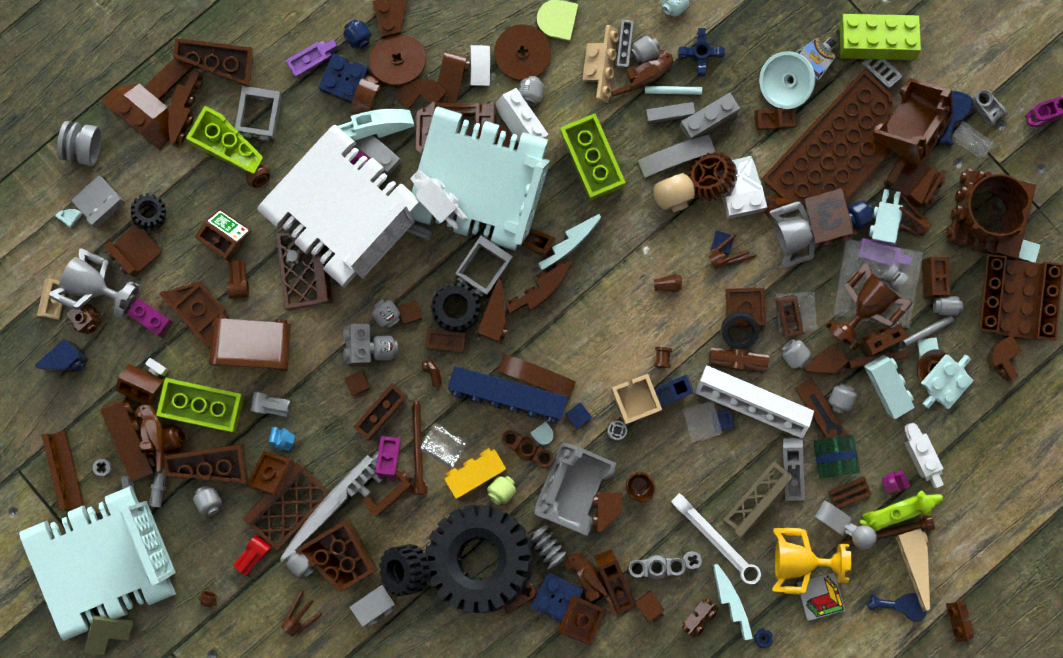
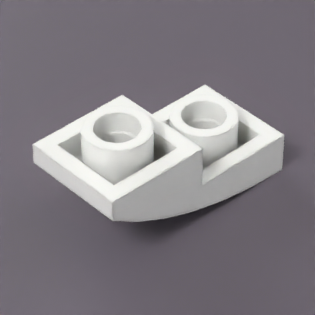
[470,45,490,86]

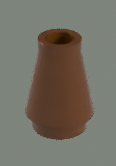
[654,273,682,292]

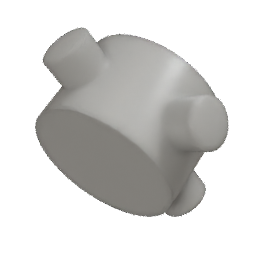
[286,249,301,264]

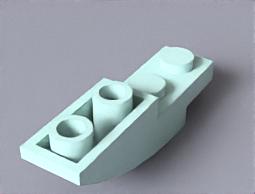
[338,109,415,141]

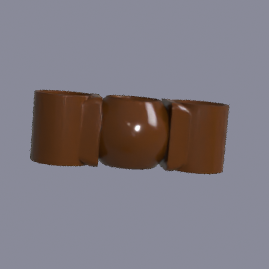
[502,430,553,468]

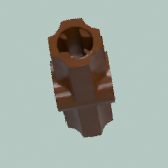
[709,348,769,372]

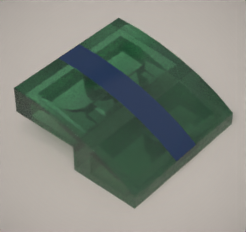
[813,434,860,479]

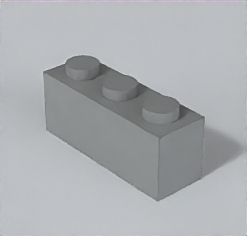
[679,93,740,140]

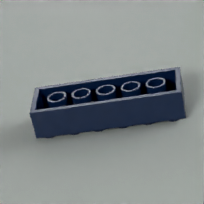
[448,366,568,424]

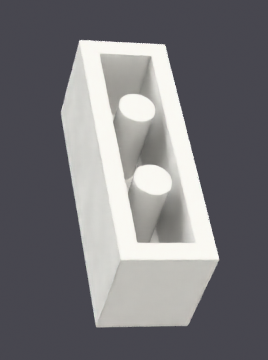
[495,88,548,143]

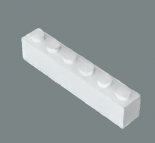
[695,365,814,439]

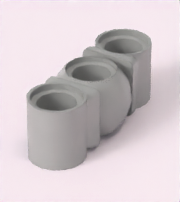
[628,555,686,580]

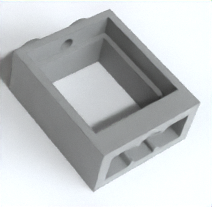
[235,86,282,142]
[455,236,513,297]

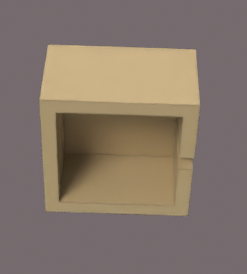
[611,374,662,425]

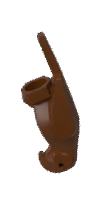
[611,50,673,96]
[135,404,164,473]
[565,553,616,615]

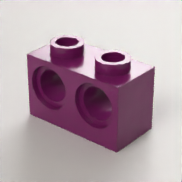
[126,298,173,338]

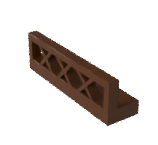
[41,431,84,511]

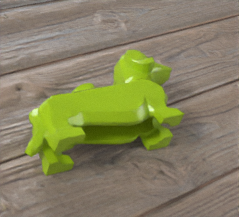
[860,491,943,531]

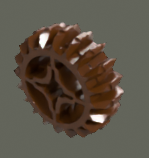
[687,152,738,202]

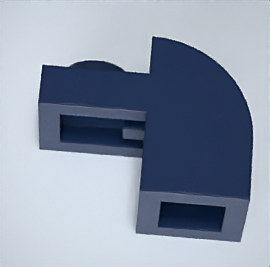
[654,375,695,407]

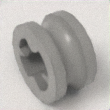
[93,459,112,477]

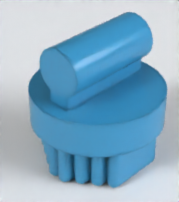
[268,427,295,451]

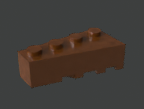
[100,396,156,482]

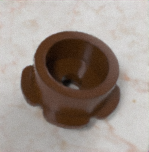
[198,591,217,607]

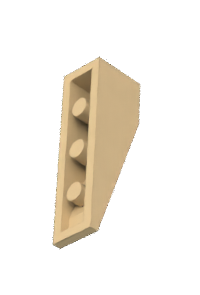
[896,528,930,612]

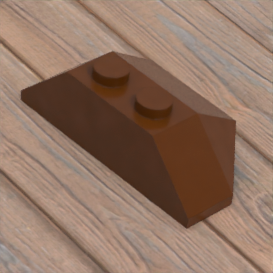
[102,83,170,150]

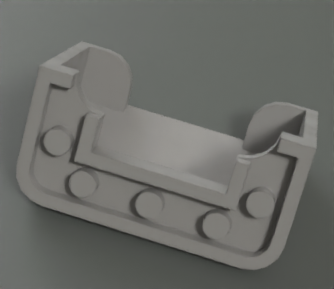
[534,443,616,536]

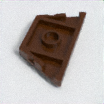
[159,281,226,349]

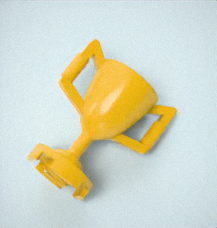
[772,528,851,595]

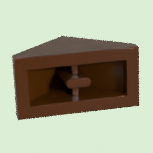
[521,228,556,259]

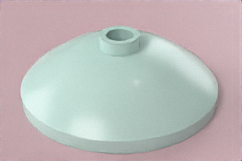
[759,51,815,109]

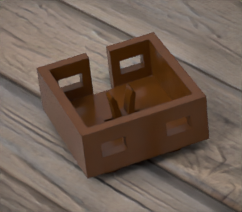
[859,324,908,357]

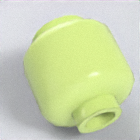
[487,476,516,505]

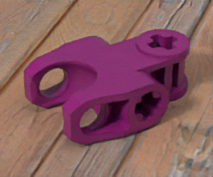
[1025,96,1063,127]

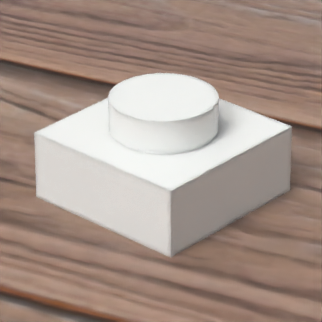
[146,358,169,377]

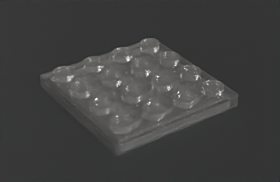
[832,240,923,328]

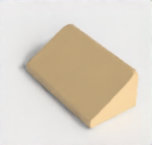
[37,279,66,320]

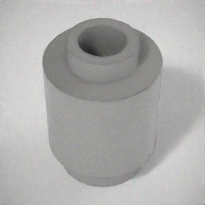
[933,296,963,316]

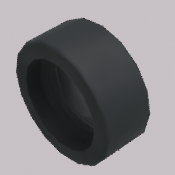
[721,311,759,350]

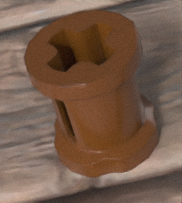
[653,347,672,368]

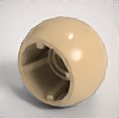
[653,173,695,213]

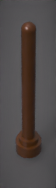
[412,402,428,495]
[841,516,935,547]

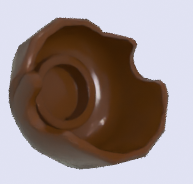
[626,472,655,503]

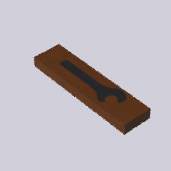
[795,378,853,453]

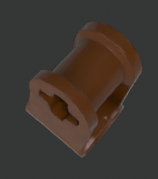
[503,583,537,614]

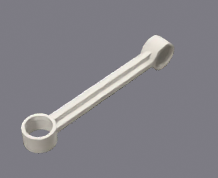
[671,493,761,584]

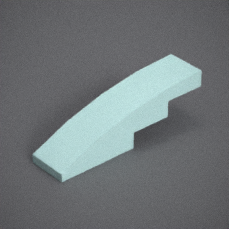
[538,214,601,272]
[712,564,753,640]

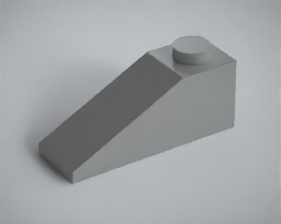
[355,135,401,177]
[783,438,805,501]

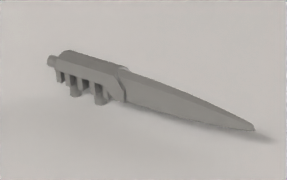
[280,451,384,562]

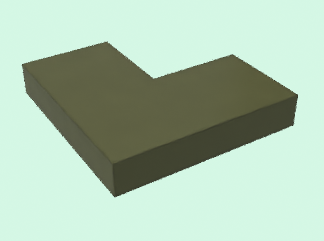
[84,616,133,655]

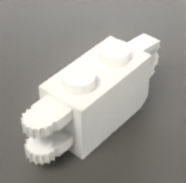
[410,170,468,230]
[904,423,944,488]

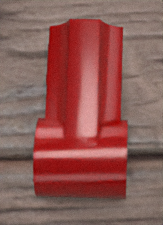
[233,535,271,576]

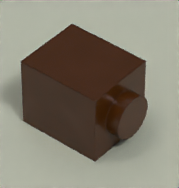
[634,590,665,622]

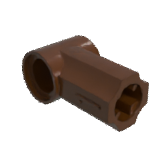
[227,260,249,299]

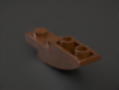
[168,70,203,148]
[506,260,570,315]

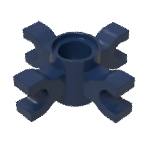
[678,28,725,76]

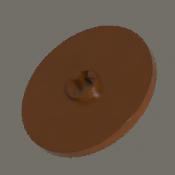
[494,24,551,81]
[369,34,426,86]

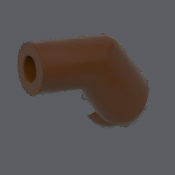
[422,360,442,387]

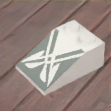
[722,156,767,219]

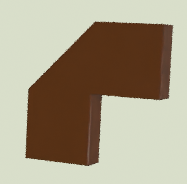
[395,79,448,109]

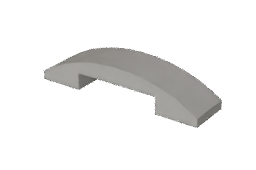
[638,135,716,179]

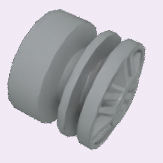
[57,121,102,166]

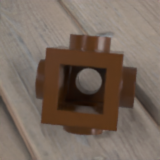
[67,303,102,334]

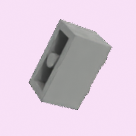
[350,584,397,627]

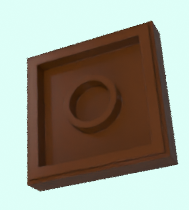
[725,288,766,328]
[246,451,295,497]
[557,595,606,646]

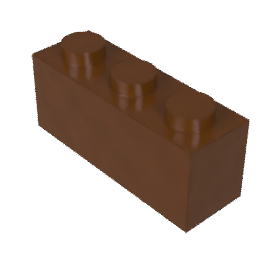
[353,383,408,441]

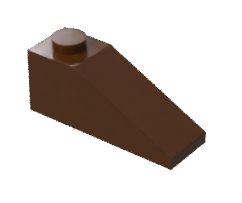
[477,279,508,343]
[594,549,636,614]

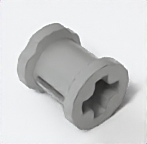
[683,551,702,569]

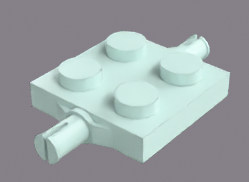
[921,354,974,409]

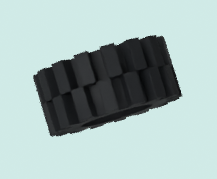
[130,193,166,231]

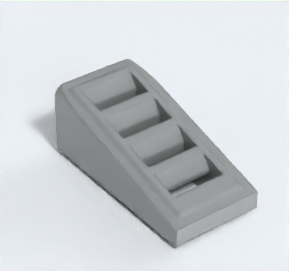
[861,59,903,90]

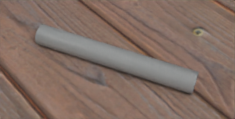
[902,315,954,347]

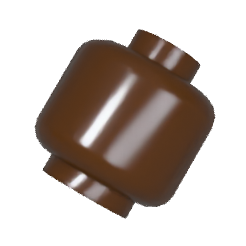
[163,425,185,453]

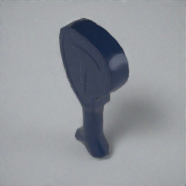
[938,91,972,146]
[867,593,927,622]

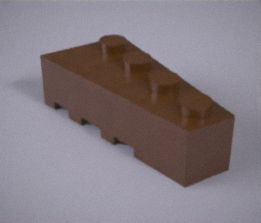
[173,38,254,87]
[163,443,249,484]

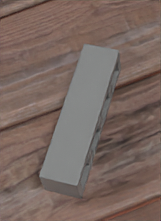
[616,20,634,70]
[646,102,695,123]

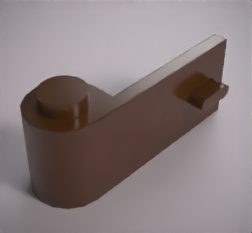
[437,51,470,104]

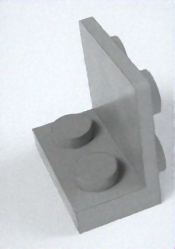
[72,176,125,228]

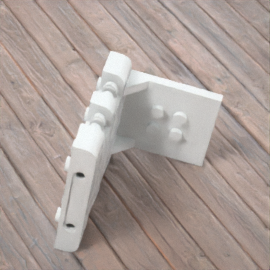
[257,125,421,288]

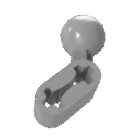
[814,501,877,550]

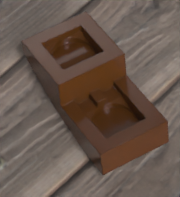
[754,108,797,130]

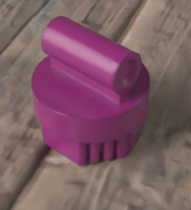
[882,471,910,494]

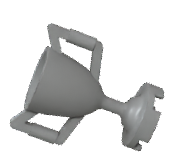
[770,202,853,268]
[49,249,140,320]

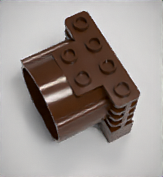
[946,168,1036,260]

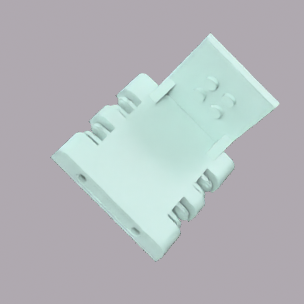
[411,107,550,251]
[20,486,176,641]

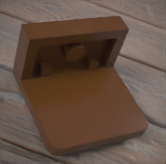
[104,225,161,277]

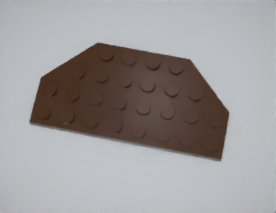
[761,69,893,205]

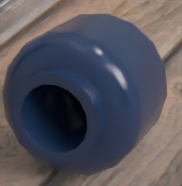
[343,19,371,49]
[847,201,873,229]

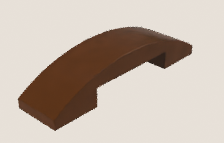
[497,354,576,400]

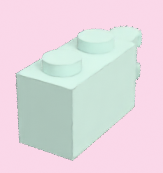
[869,189,903,247]

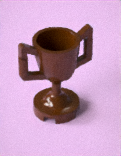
[825,263,913,351]

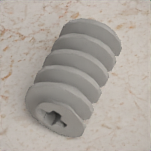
[528,525,566,570]

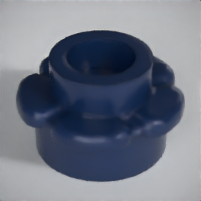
[754,629,773,648]

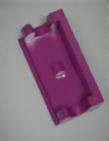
[375,436,401,482]

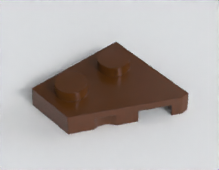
[372,0,407,38]

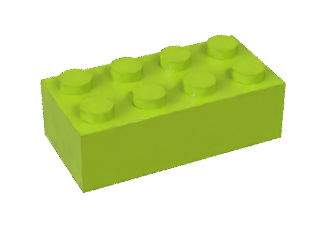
[839,14,921,60]
[560,113,626,202]
[156,378,245,433]

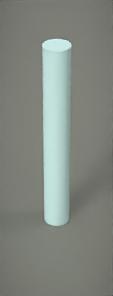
[645,86,702,95]

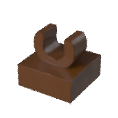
[764,194,791,218]

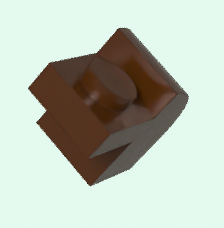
[350,74,384,115]
[988,335,1022,381]

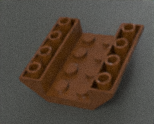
[978,254,1063,341]

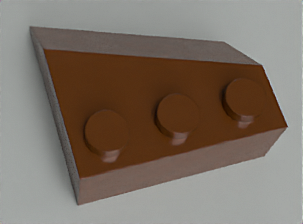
[295,519,378,592]

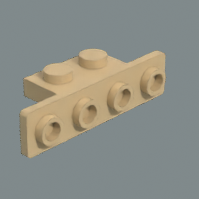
[582,25,619,103]

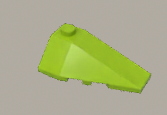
[186,106,263,174]

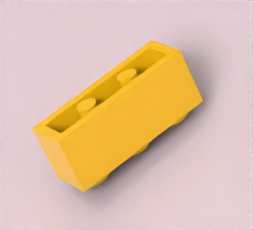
[444,448,507,499]

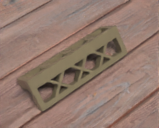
[724,461,792,537]

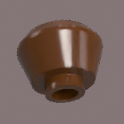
[245,164,271,188]

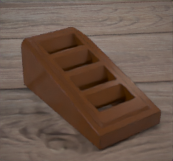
[907,166,938,207]
[775,295,804,338]

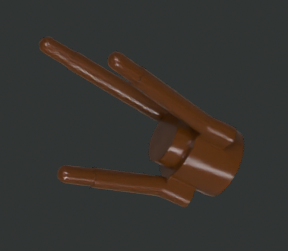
[899,193,931,236]
[709,233,756,270]
[281,590,322,637]

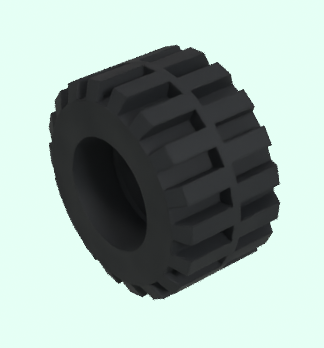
[431,282,480,332]
[379,544,431,597]

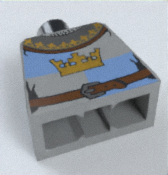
[796,37,837,85]

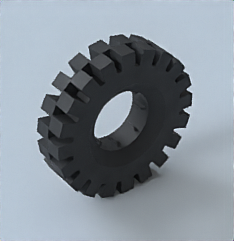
[425,505,534,613]

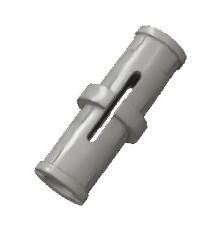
[148,467,167,508]

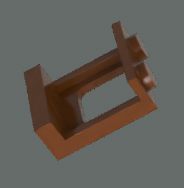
[362,470,413,517]

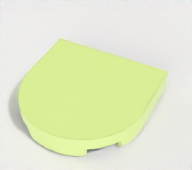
[537,0,578,42]

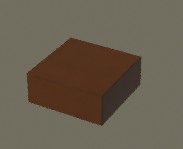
[398,300,422,325]
[344,370,370,396]

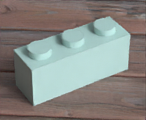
[864,355,915,419]

